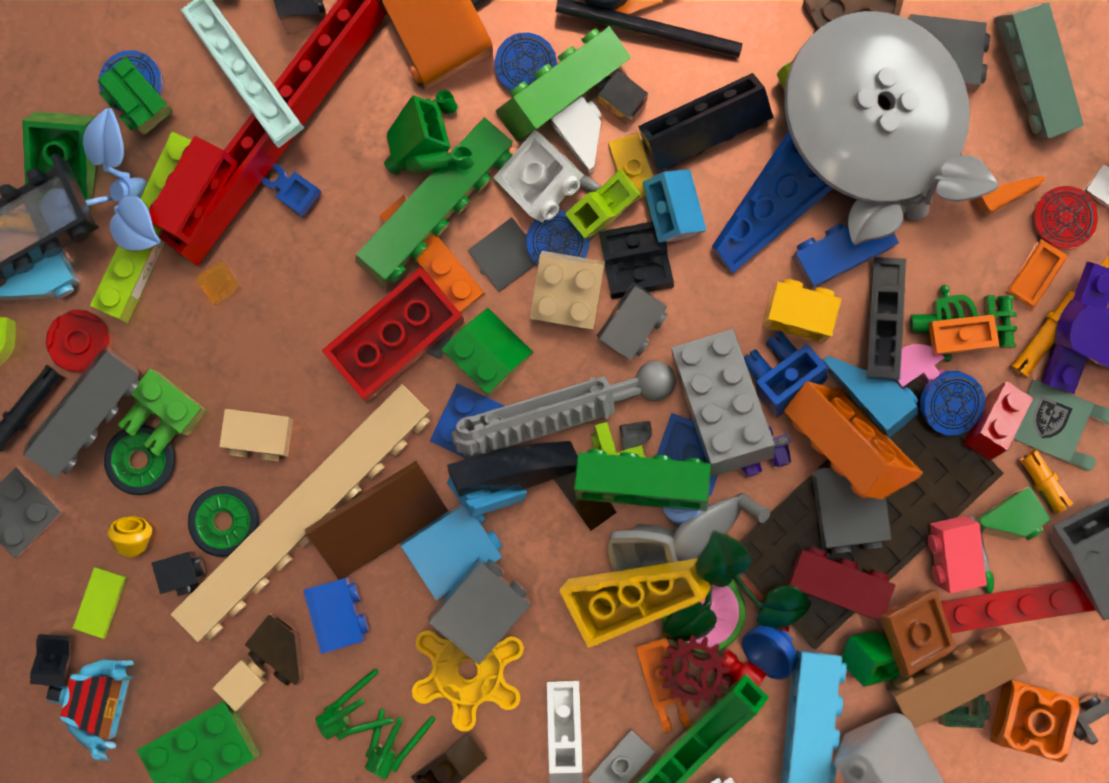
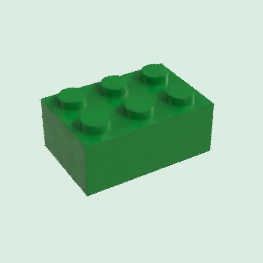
[136,701,261,783]

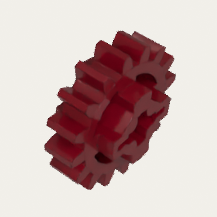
[659,635,731,708]

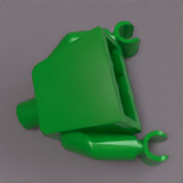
[384,90,474,174]

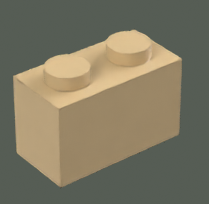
[219,409,293,462]

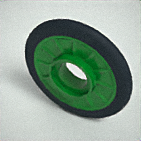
[104,425,174,495]
[188,486,259,557]

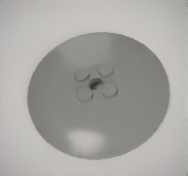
[784,11,970,203]

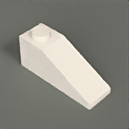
[547,681,583,783]

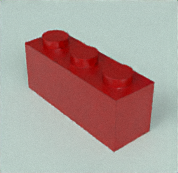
[149,136,238,246]

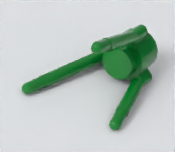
[315,669,394,740]
[364,708,435,779]

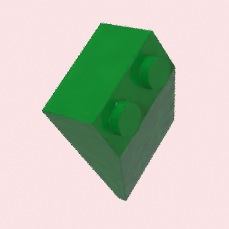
[22,111,96,213]

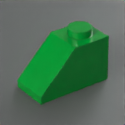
[974,486,1051,541]
[841,631,901,687]

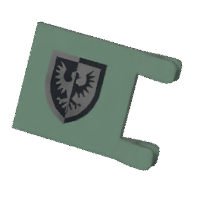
[1013,379,1109,471]

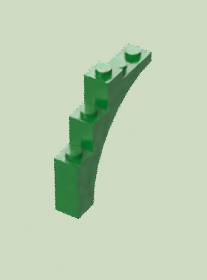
[632,674,769,783]

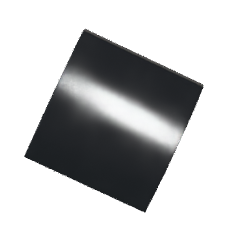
[599,222,674,299]

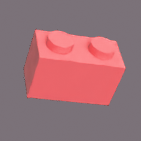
[928,516,987,594]

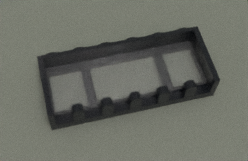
[0,153,99,287]

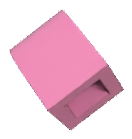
[890,344,944,388]

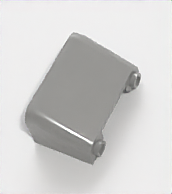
[834,713,944,783]

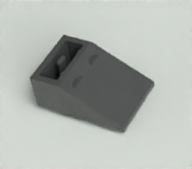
[1050,498,1109,621]

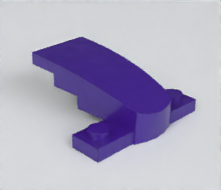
[1042,261,1109,394]

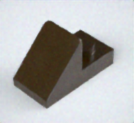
[554,471,617,531]

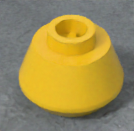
[107,516,152,558]

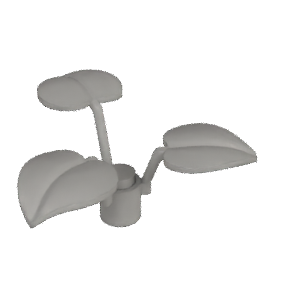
[848,155,999,246]

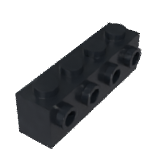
[638,73,774,171]

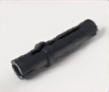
[0,364,63,452]

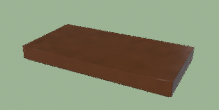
[305,461,448,580]

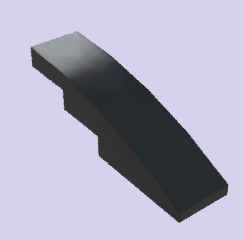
[867,257,906,380]
[447,441,578,497]

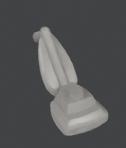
[608,493,770,571]

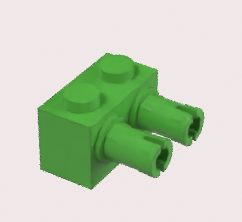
[118,368,208,456]

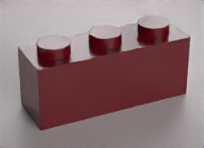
[786,546,896,622]

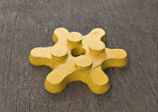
[412,630,524,732]

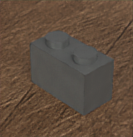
[597,282,667,360]

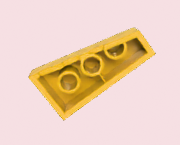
[559,559,711,648]

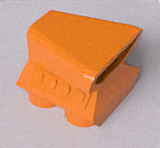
[990,680,1079,762]

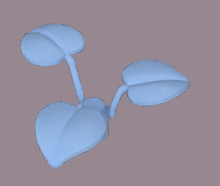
[40,108,161,251]

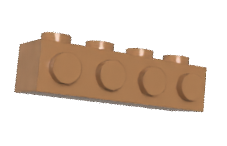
[887,628,1028,729]

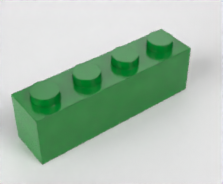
[574,449,711,511]

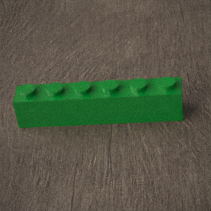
[355,117,513,287]

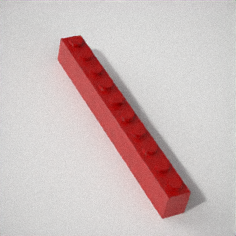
[158,0,387,266]

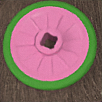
[662,581,746,654]

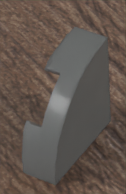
[619,421,652,450]

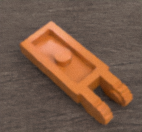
[635,638,691,733]

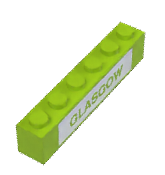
[90,132,191,324]

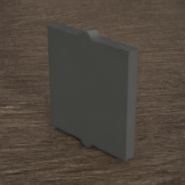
[468,217,536,292]

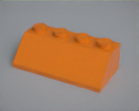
[784,381,923,499]

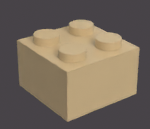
[530,251,605,329]

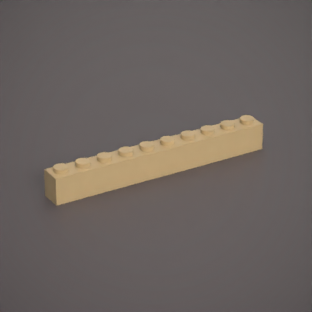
[170,384,432,642]

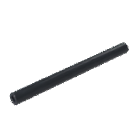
[555,0,743,58]

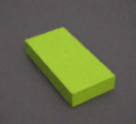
[73,567,127,639]

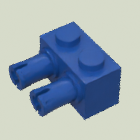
[744,330,828,418]

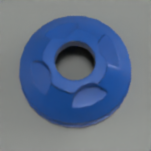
[742,626,797,680]

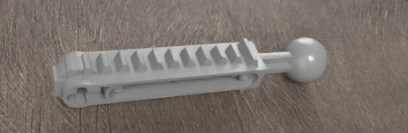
[451,361,676,458]

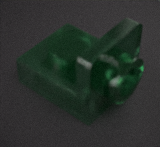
[939,694,990,728]

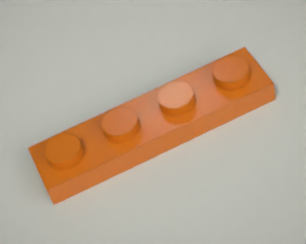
[379,195,485,313]

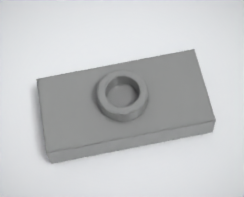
[588,729,655,783]

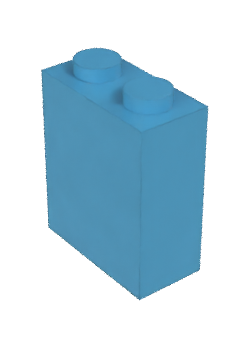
[401,503,503,600]

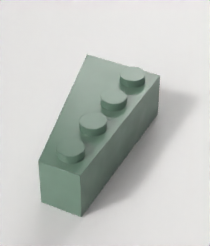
[994,2,1084,138]

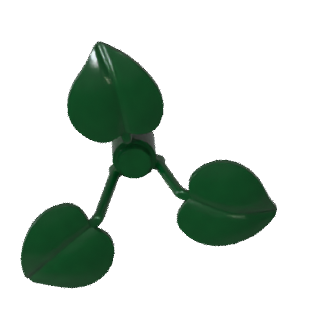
[661,530,812,641]

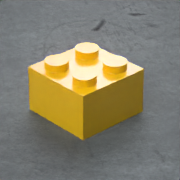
[761,279,842,343]

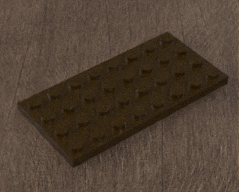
[738,379,1004,650]

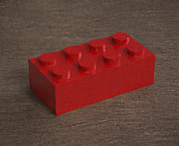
[321,267,464,403]

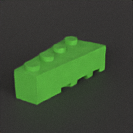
[495,26,632,141]

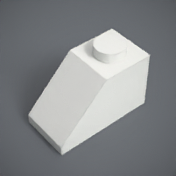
[551,97,602,175]

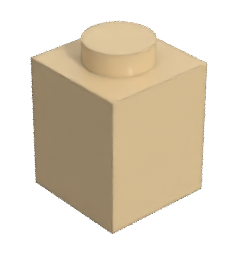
[212,659,268,712]

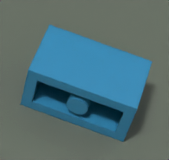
[642,169,707,243]

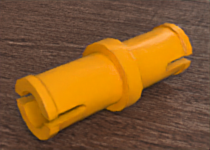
[1019,449,1073,514]

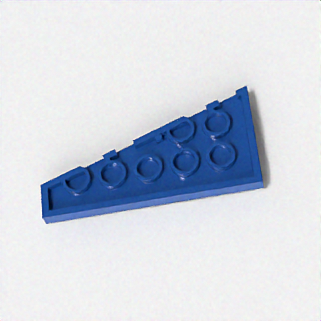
[712,131,833,273]

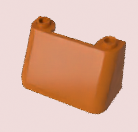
[381,0,493,89]

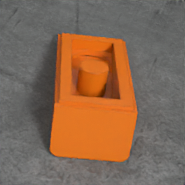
[973,175,1045,217]

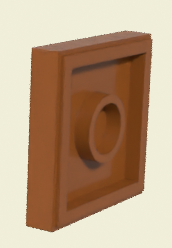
[880,589,956,677]

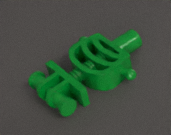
[909,285,1017,362]

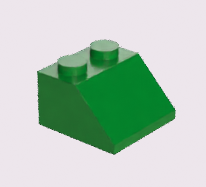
[441,308,533,397]

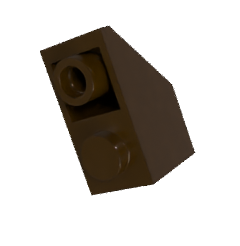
[245,613,304,686]
[411,733,488,783]

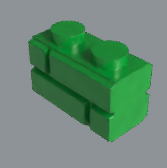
[97,57,173,135]

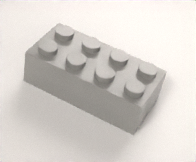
[671,329,775,477]

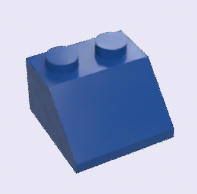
[303,578,369,654]

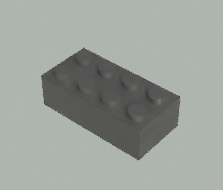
[24,345,140,478]

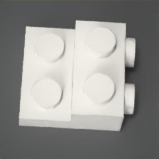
[493,130,584,223]

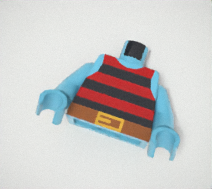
[46,659,134,762]

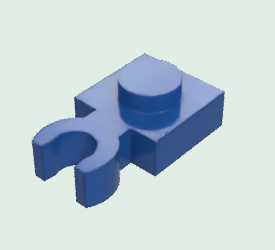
[262,164,321,217]

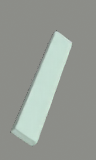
[181,0,304,148]

